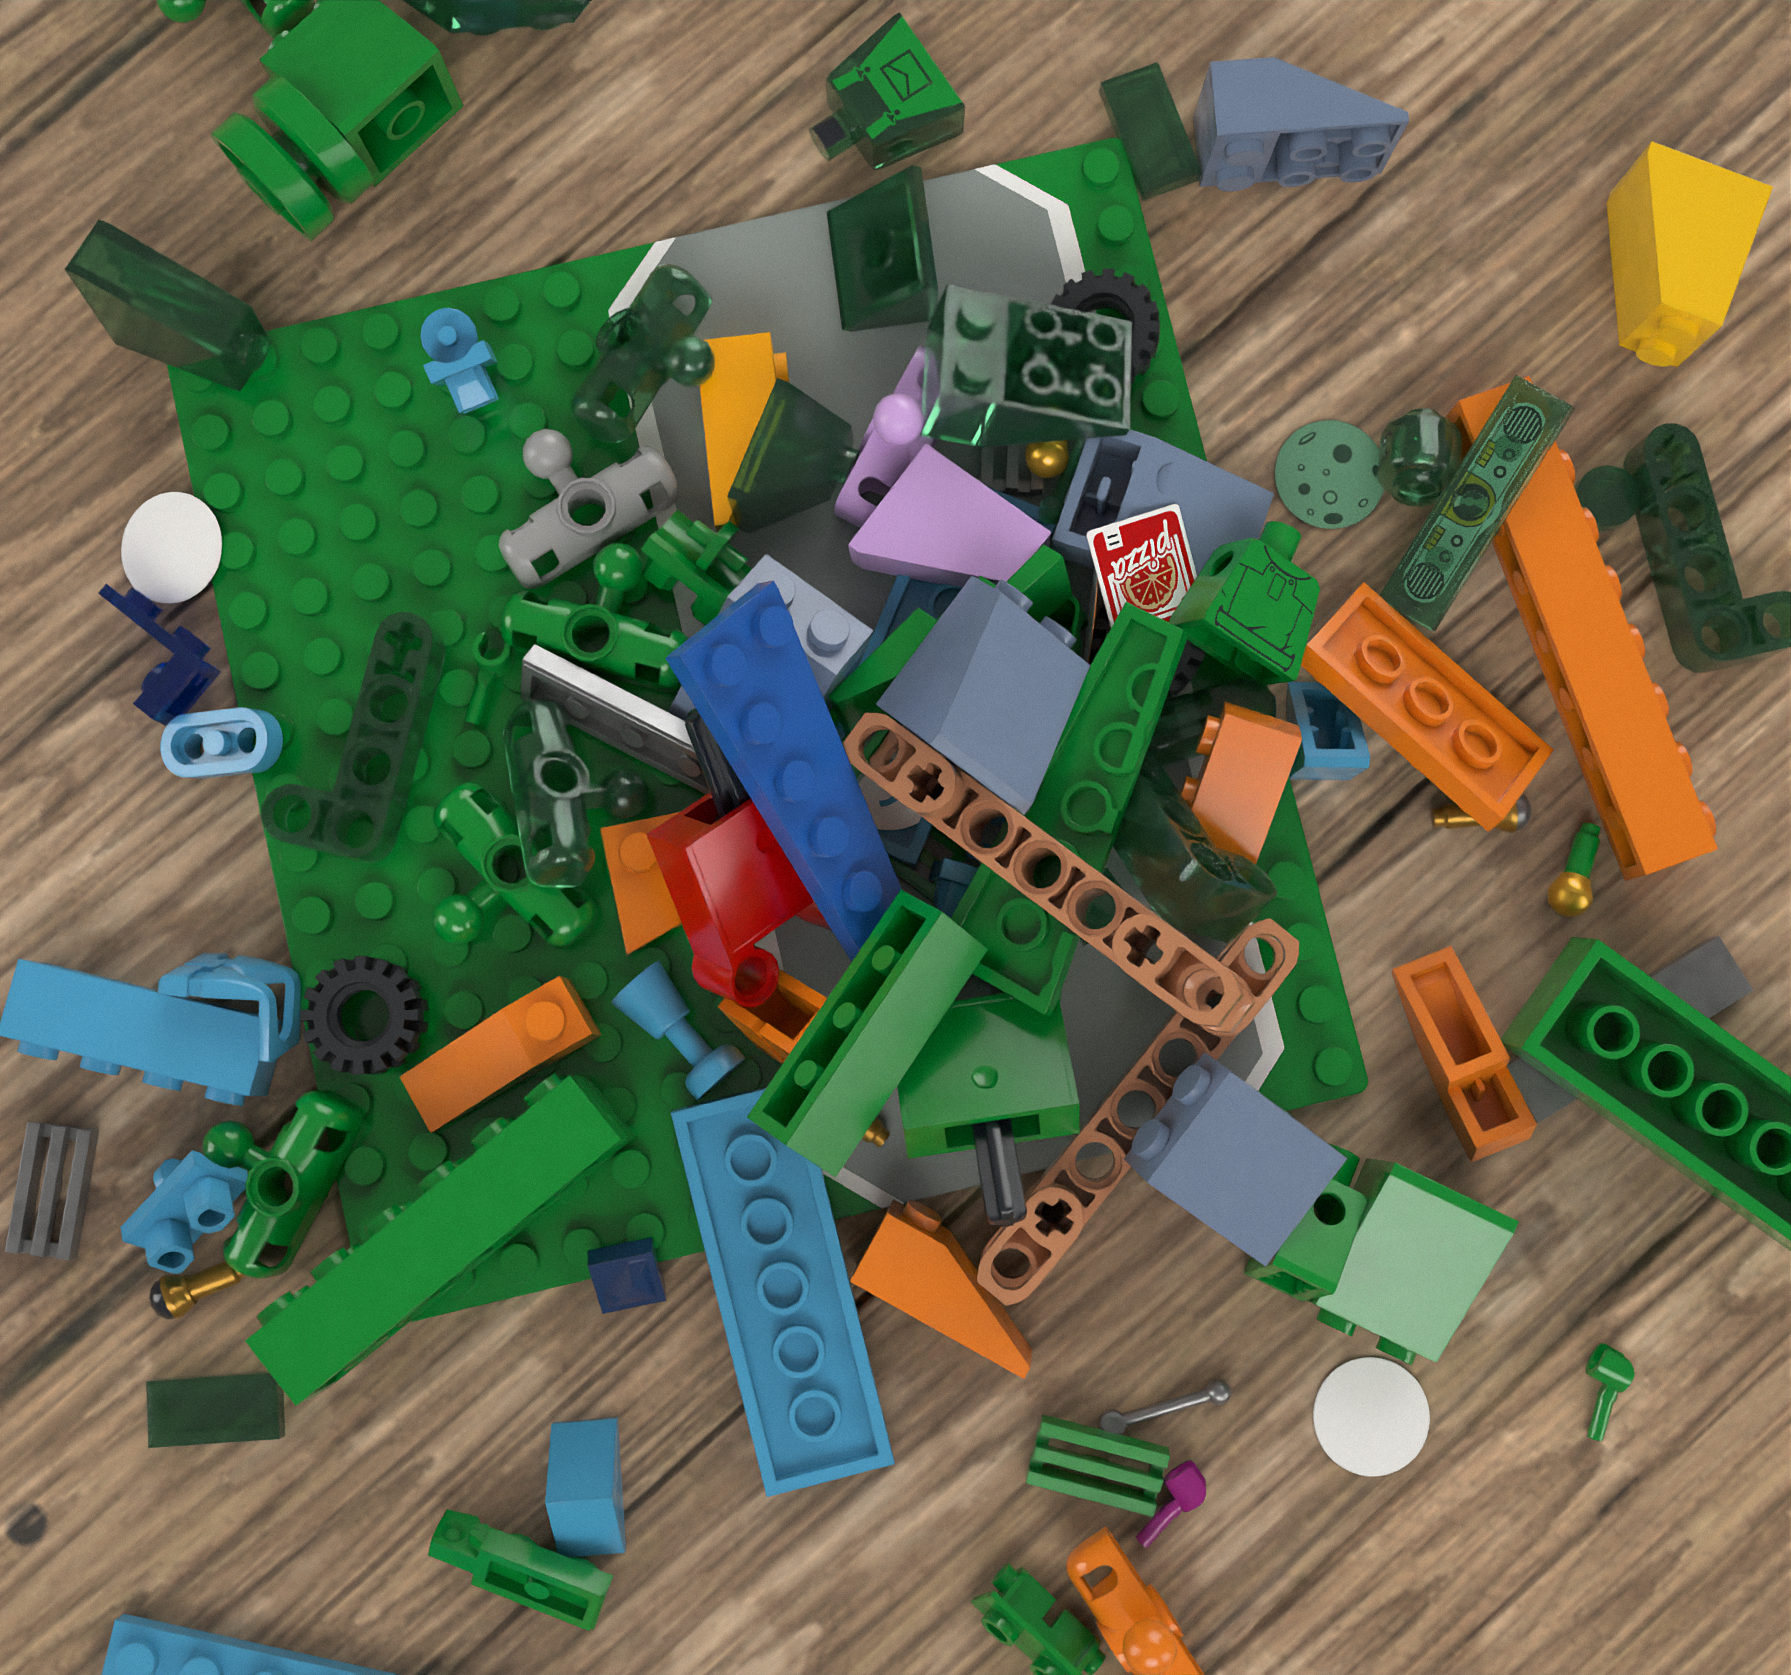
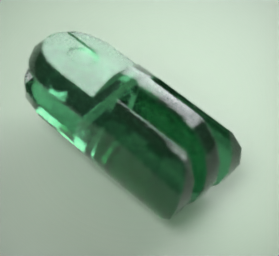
[1147,678,1277,770]

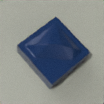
[587,1237,666,1314]

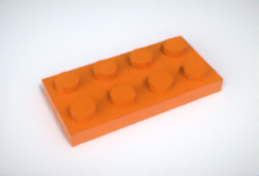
[1301,582,1554,832]

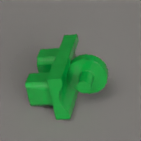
[641,510,752,625]

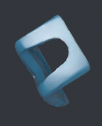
[158,953,301,1063]

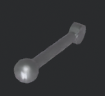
[1099,1379,1231,1435]

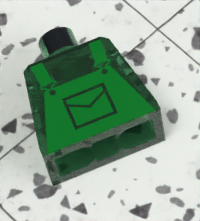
[809,12,965,170]

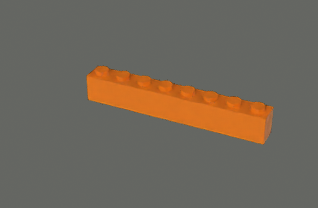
[1443,376,1718,881]

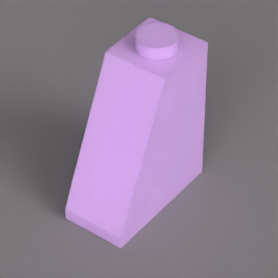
[848,443,1051,588]

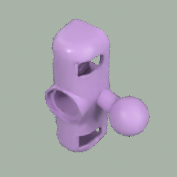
[834,346,963,528]

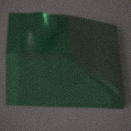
[727,378,860,533]

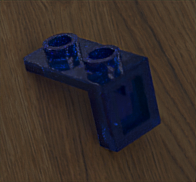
[98,583,221,726]

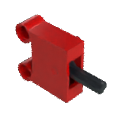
[646,708,832,1007]

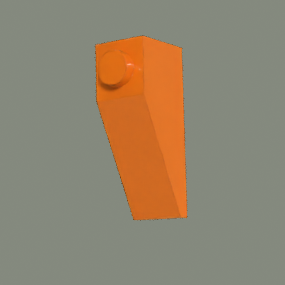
[400,976,602,1133]
[850,1199,1032,1379]

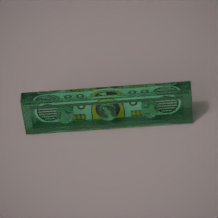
[1379,375,1575,631]

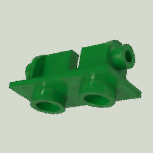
[970,1563,1106,1675]

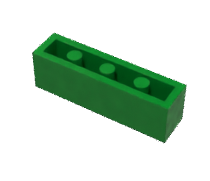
[747,890,988,1178]

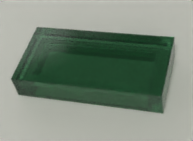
[1099,62,1202,201]
[146,1371,285,1448]

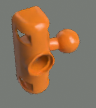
[1066,1526,1205,1675]

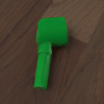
[464,632,514,725]
[1585,1343,1635,1442]

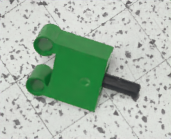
[897,989,1080,1227]

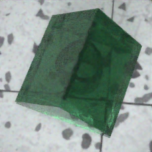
[826,165,938,332]

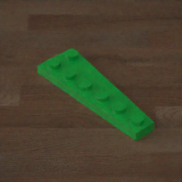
[951,602,1188,1016]

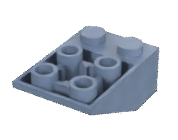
[1193,57,1409,192]
[1052,419,1274,576]

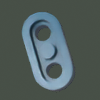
[160,707,283,779]

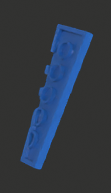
[665,580,902,962]

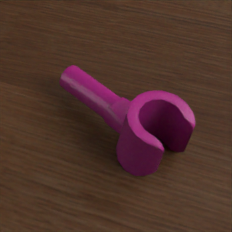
[1135,1460,1206,1548]

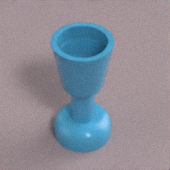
[611,961,746,1101]

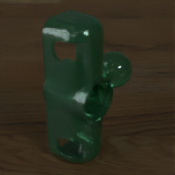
[570,264,716,443]
[502,699,649,887]

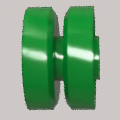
[211,73,375,242]

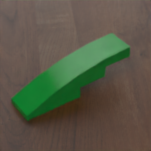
[828,544,1073,735]

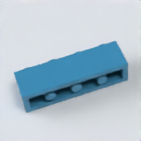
[0,959,283,1106]

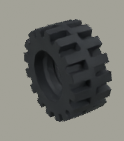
[1047,268,1160,392]

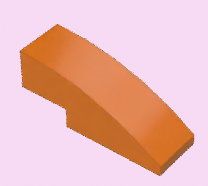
[1391,946,1537,1163]

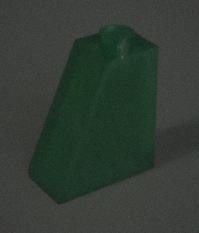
[64,219,272,392]

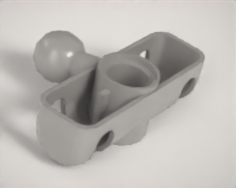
[499,429,679,589]

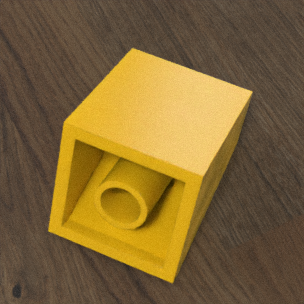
[1606,141,1773,367]

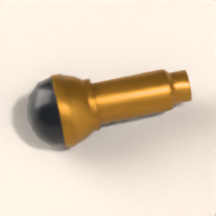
[149,1261,246,1319]

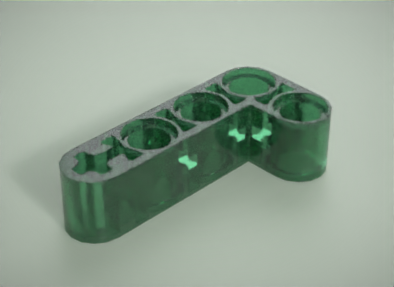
[1623,423,1791,673]
[261,612,446,864]
[1113,747,1277,943]

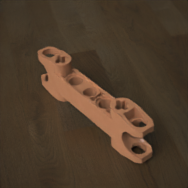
[843,713,1255,1033]
[977,918,1299,1306]

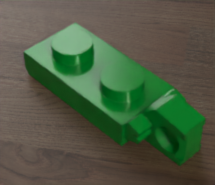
[427,1509,614,1631]

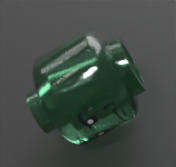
[1377,408,1463,507]

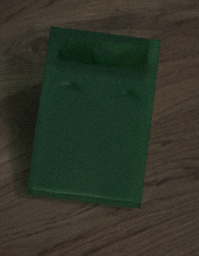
[920,284,1132,447]

